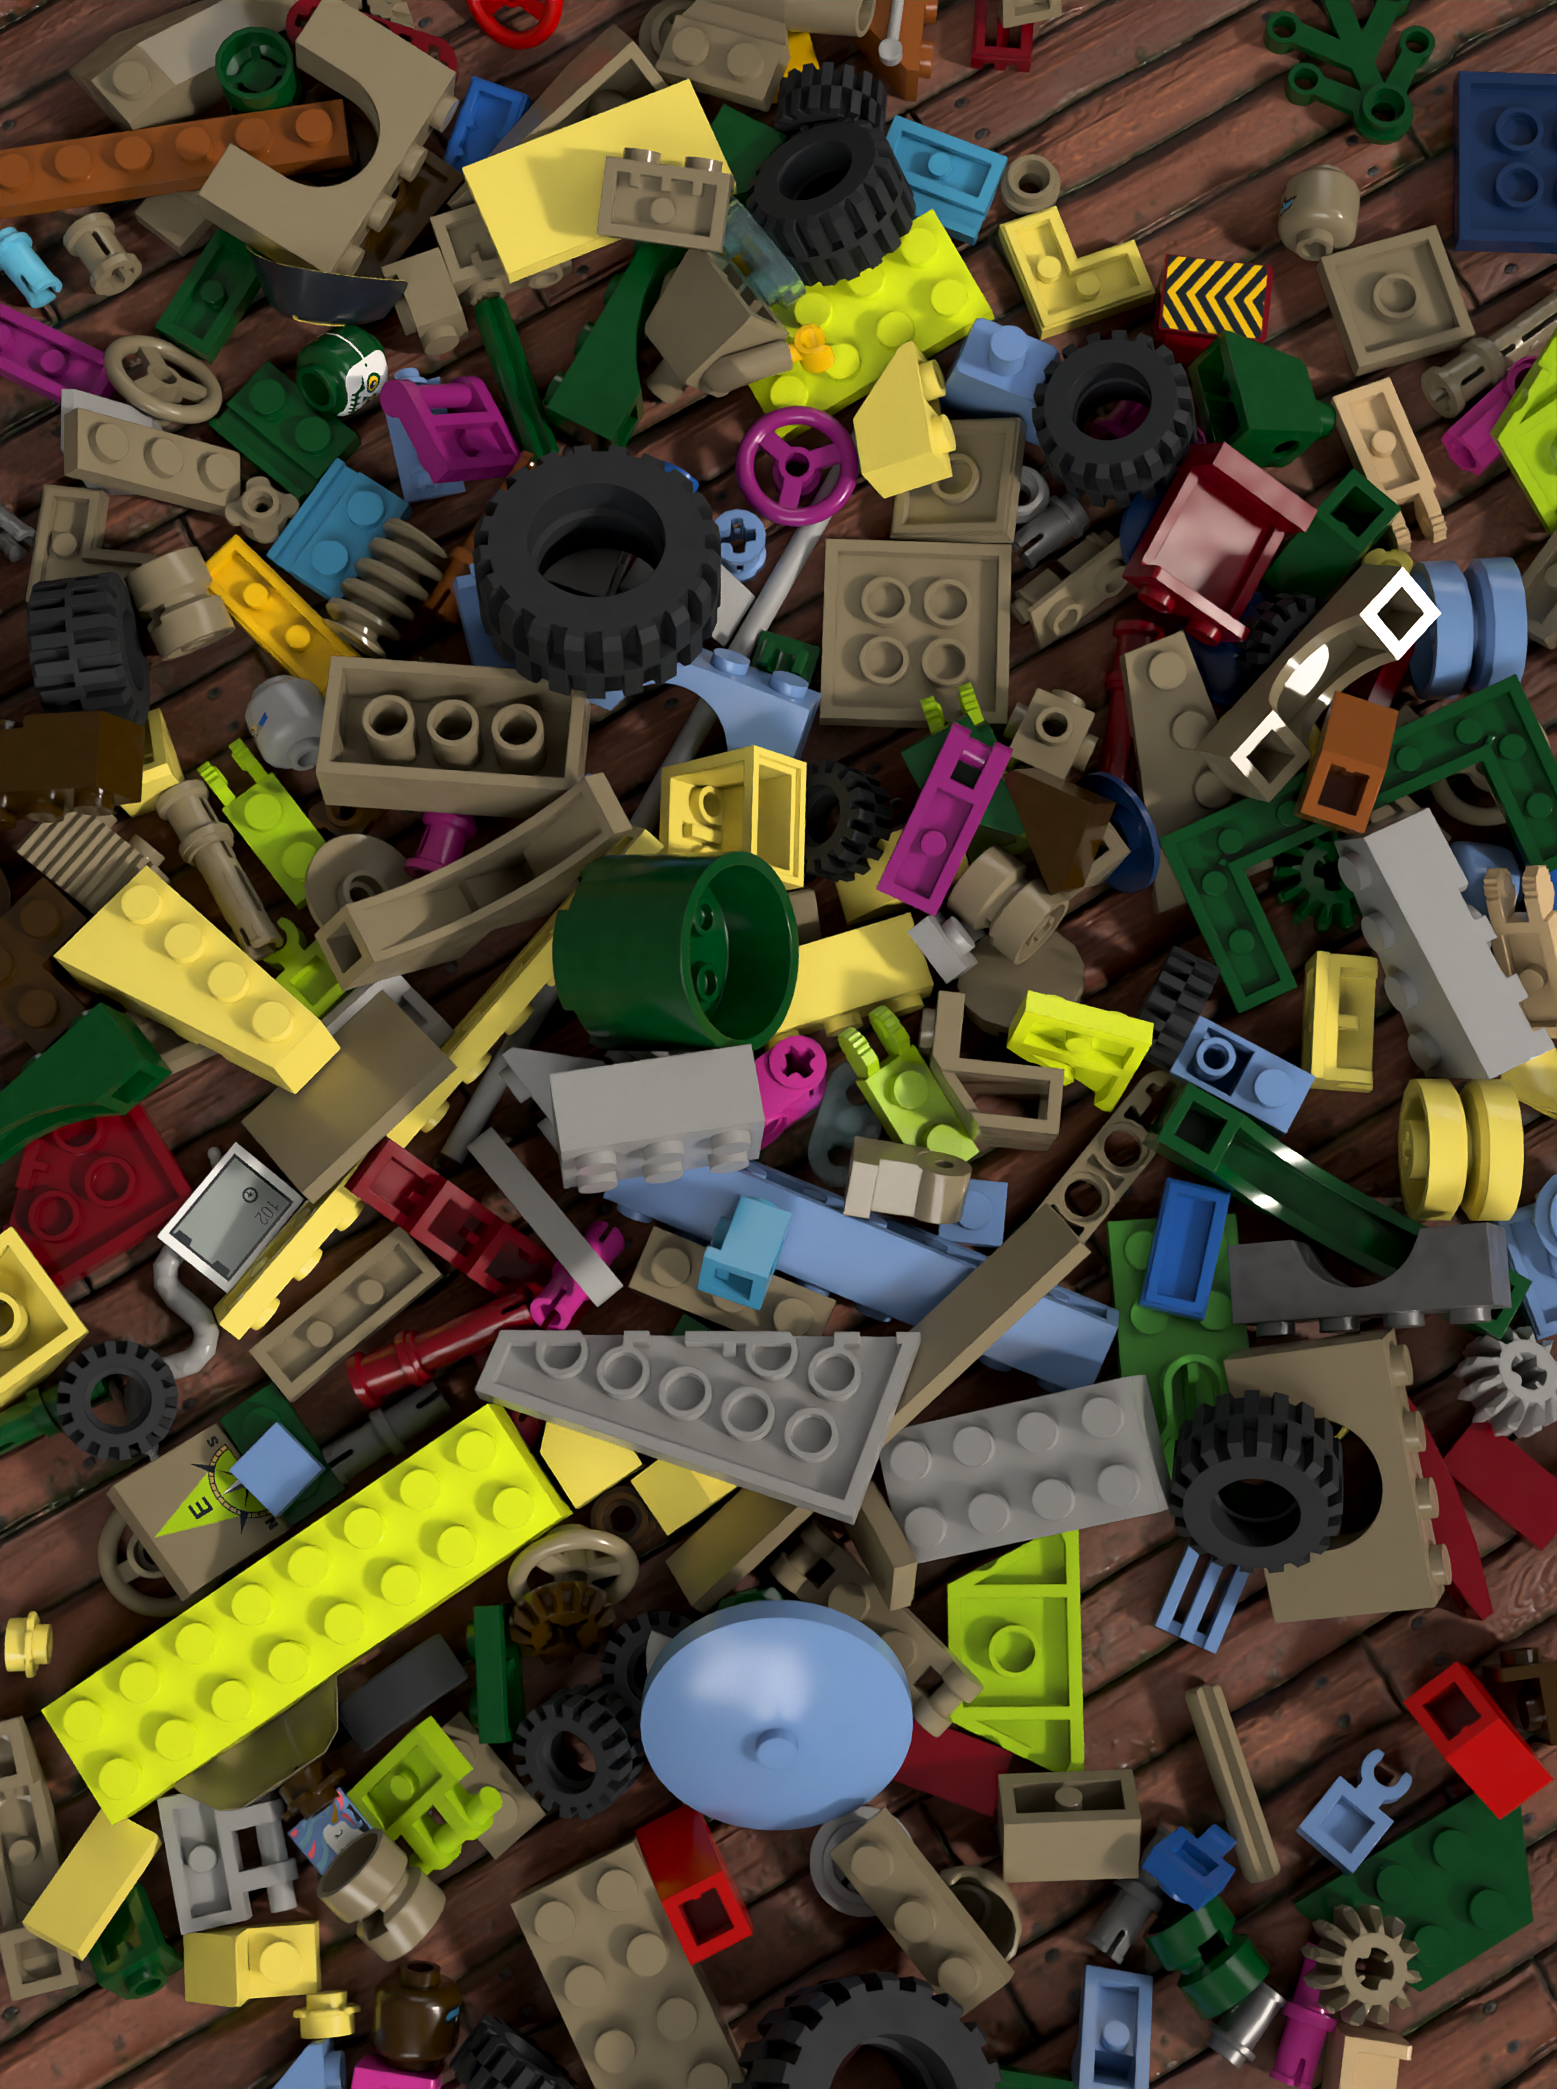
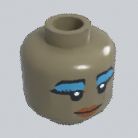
[1278,164,1360,261]

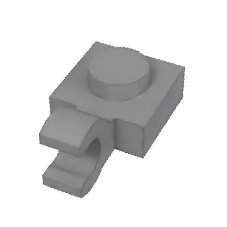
[907,912,987,984]

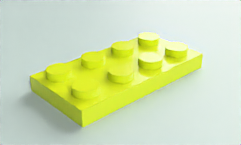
[748,209,995,443]

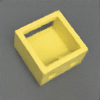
[659,745,807,890]

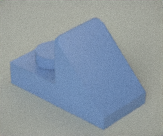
[1070,1965,1153,2089]

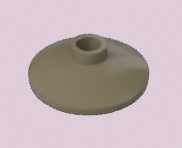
[304,834,416,929]

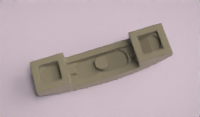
[0,1715,81,2001]

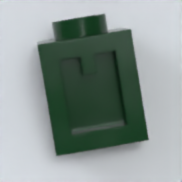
[88,1882,184,2000]

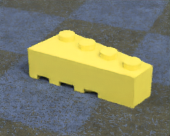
[53,865,341,1094]

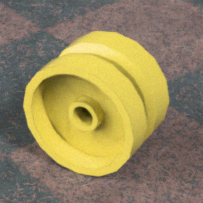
[1398,1079,1524,1221]

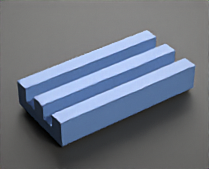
[1152,1537,1249,1654]

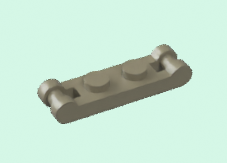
[769,1519,984,1738]

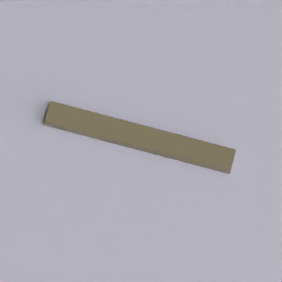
[665,1203,1091,1614]

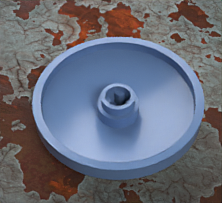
[640,1600,913,1830]

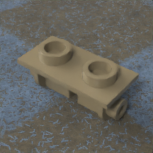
[1010,530,1128,650]

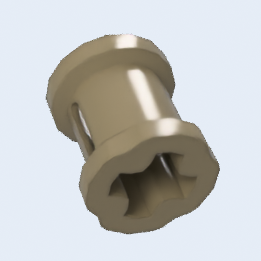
[63,212,142,296]

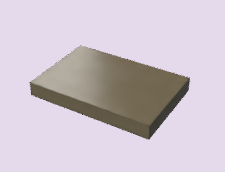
[241,989,458,1204]

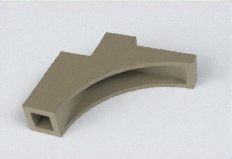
[314,772,633,991]

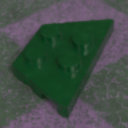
[1290,1789,1534,1992]

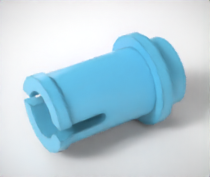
[0,227,62,309]

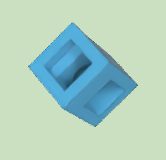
[697,1196,792,1311]

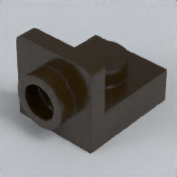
[1482,1647,1557,1746]

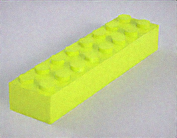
[41,1404,573,1826]

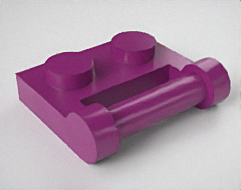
[380,376,521,484]

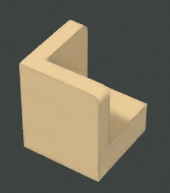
[1322,2022,1412,2089]

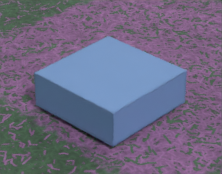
[229,1422,326,1517]

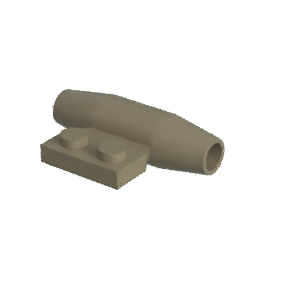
[655,0,876,112]

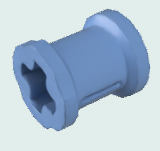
[715,509,767,583]

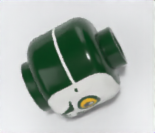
[297,324,388,416]

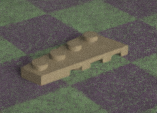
[1120,630,1274,914]

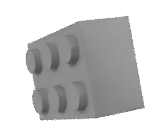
[549,1044,765,1194]

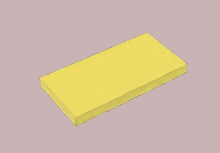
[462,79,737,283]

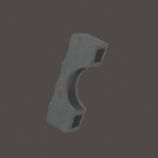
[1228,1222,1512,1338]

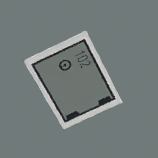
[157,1142,305,1294]

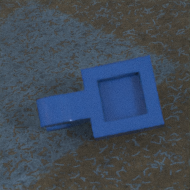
[1142,1824,1237,1911]

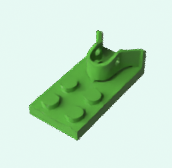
[1105,1213,1249,1479]

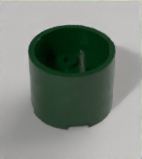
[552,851,799,1052]

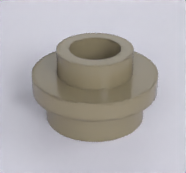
[1000,154,1061,216]

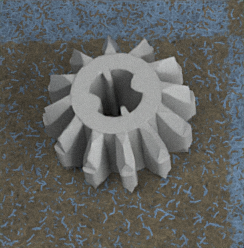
[1453,1326,1557,1438]

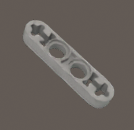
[466,1127,623,1307]

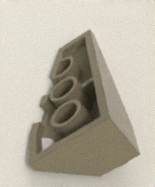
[447,23,669,210]

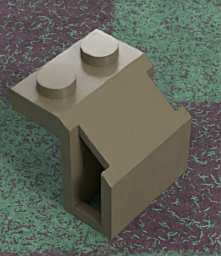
[917,991,1065,1152]

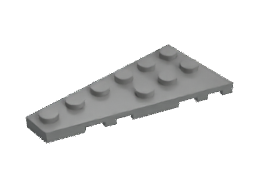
[475,1330,921,1525]

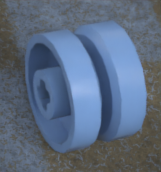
[1407,556,1527,701]

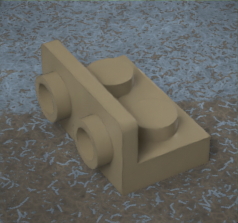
[597,148,735,254]
[430,203,573,308]

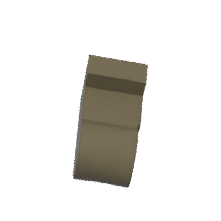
[843,1136,972,1224]

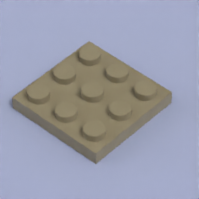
[819,539,1012,731]

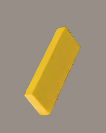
[205,534,363,699]

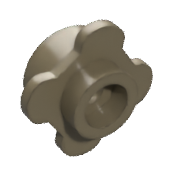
[225,476,300,544]

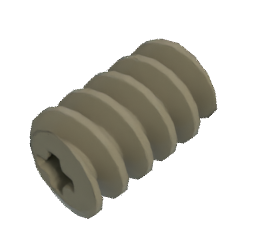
[323,517,448,659]

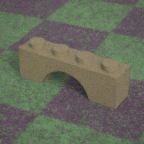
[1194,564,1441,802]

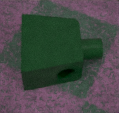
[1187,330,1336,468]

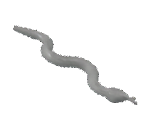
[124,1147,223,1461]

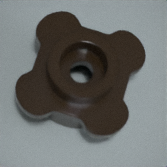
[309,800,384,838]
[278,1759,346,1822]

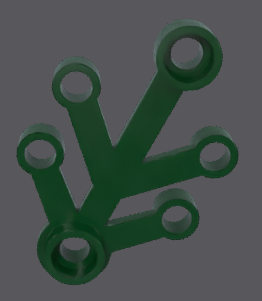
[1263,0,1435,145]

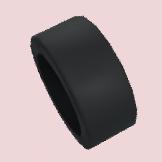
[338,1634,468,1752]

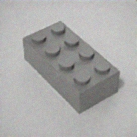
[879,1375,1171,1564]

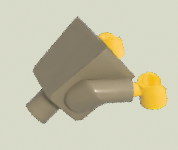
[645,232,835,405]

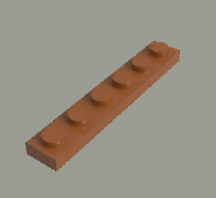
[0,99,354,219]

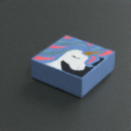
[287,1786,373,1875]

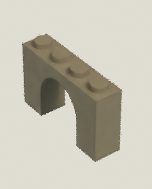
[198,0,459,276]
[1224,1328,1452,1623]

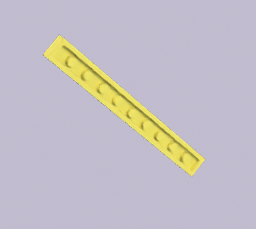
[213,825,664,1340]

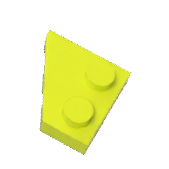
[1006,990,1154,1112]

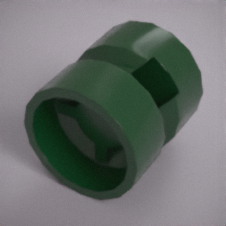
[215,27,307,115]
[1142,1894,1271,2020]

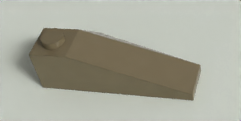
[69,0,307,132]

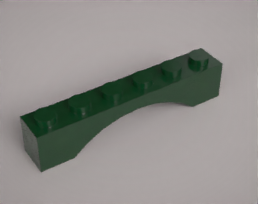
[544,104,788,452]
[0,1002,172,1165]
[1142,1082,1532,1339]

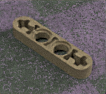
[1032,1070,1182,1243]

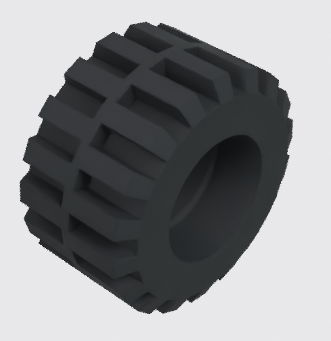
[746,118,916,287]
[1032,330,1198,508]
[26,572,150,726]
[1169,1390,1343,1574]

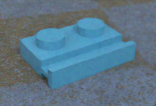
[886,115,1007,246]
[266,458,413,601]

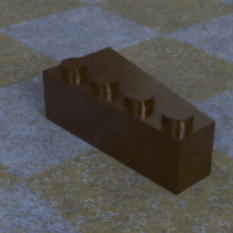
[0,710,145,830]

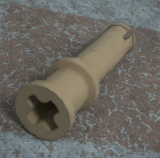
[1420,290,1557,419]
[155,779,284,961]

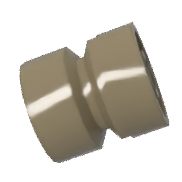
[124,547,236,661]
[947,844,1070,965]
[316,1828,446,1962]

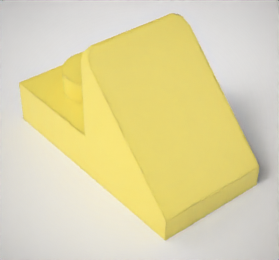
[183,1920,322,2007]

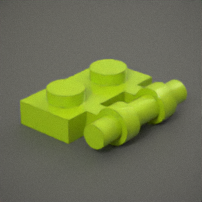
[346,1716,503,1875]

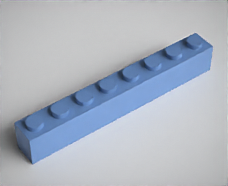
[603,1160,1119,1393]

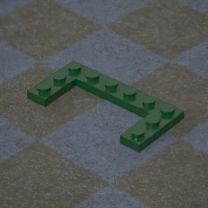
[1158,674,1557,1013]

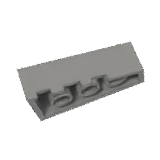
[1334,808,1556,1080]

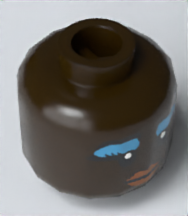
[371,1960,462,2072]

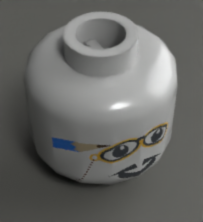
[244,675,325,771]

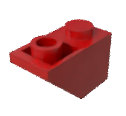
[1403,1661,1555,1820]
[635,1804,754,1966]

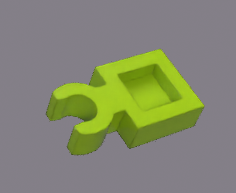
[262,917,357,1020]

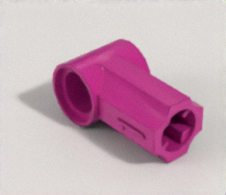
[1441,356,1538,476]

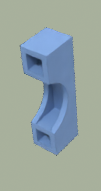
[590,648,822,760]

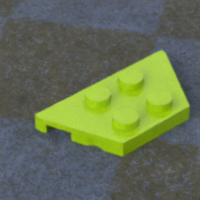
[1489,327,1557,536]
[946,1529,1085,1772]

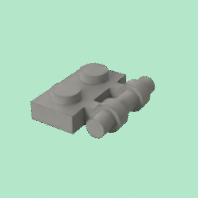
[157,1789,299,1935]

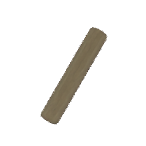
[1185,1683,1281,1883]

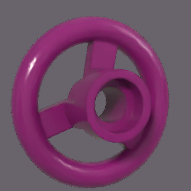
[735,405,859,527]

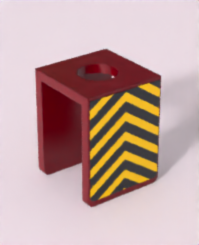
[1151,254,1273,367]

